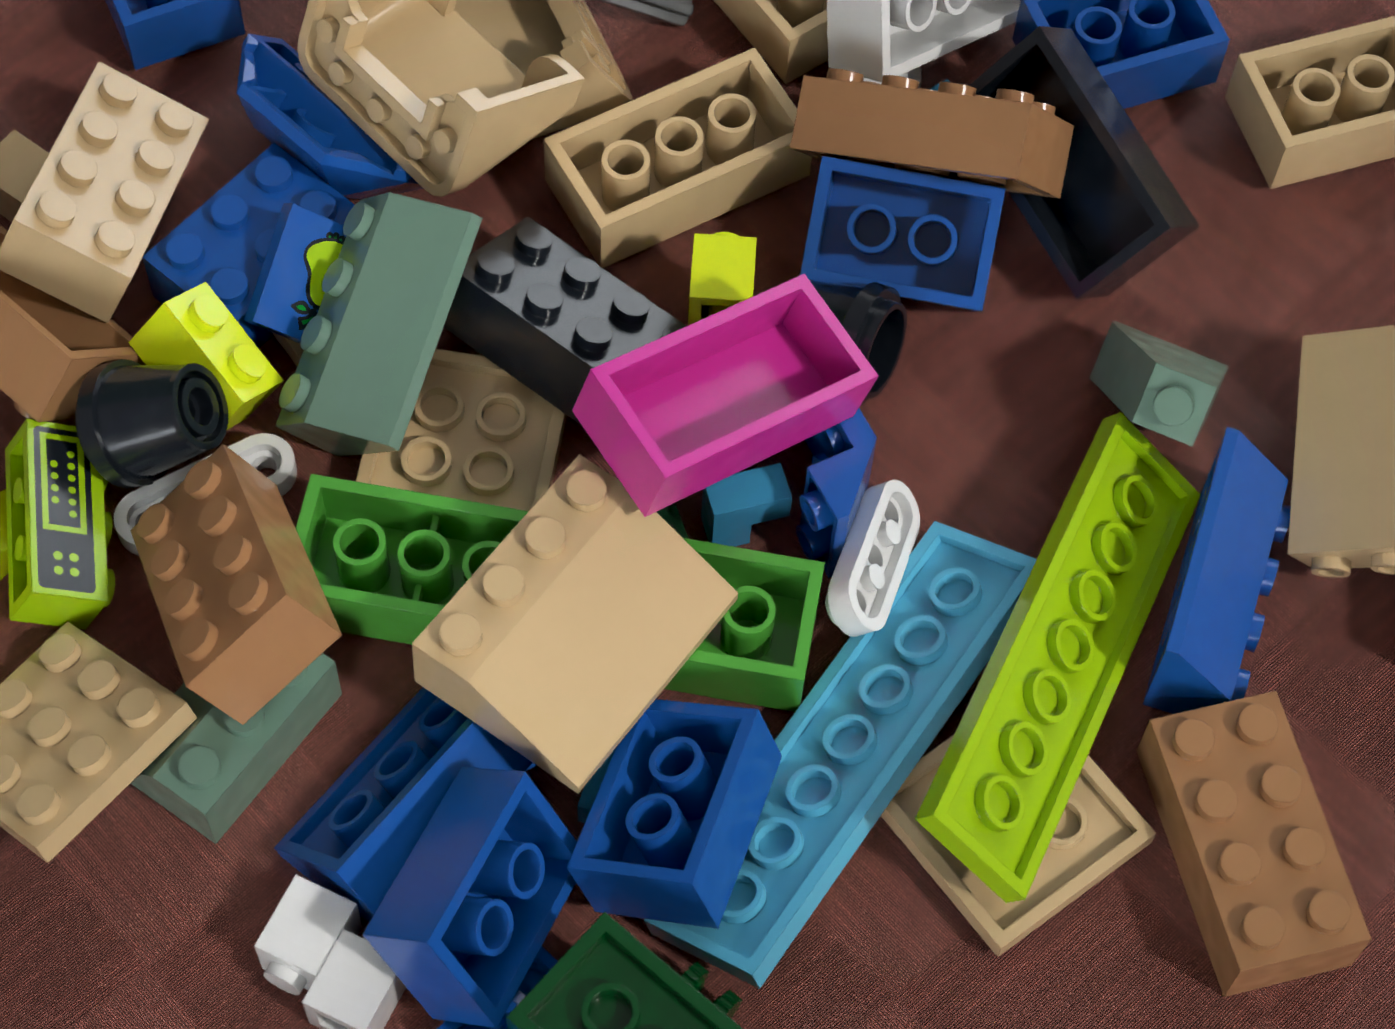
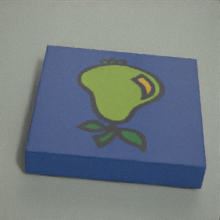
[244,203,346,343]

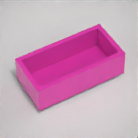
[572,274,879,517]

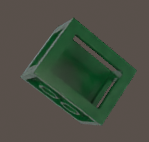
[506,912,743,1029]

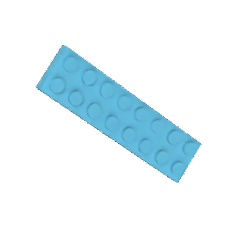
[644,521,1037,989]

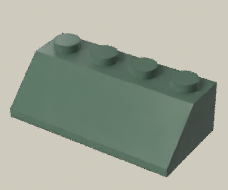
[275,192,483,457]

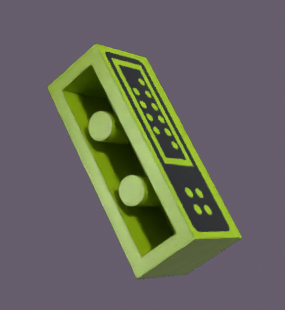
[5,419,115,629]

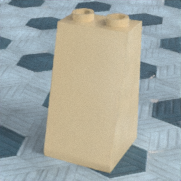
[1287,325,1395,578]

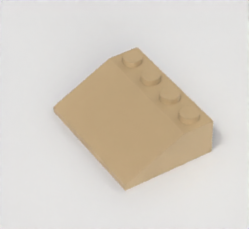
[412,454,738,793]

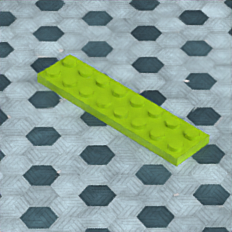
[915,412,1201,903]

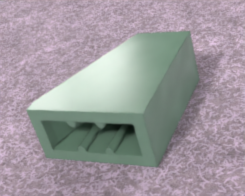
[1089,320,1229,447]

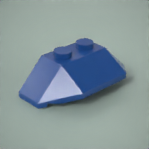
[236,33,424,199]

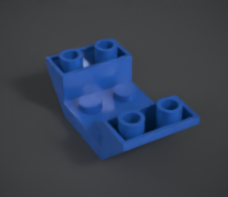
[796,408,877,578]

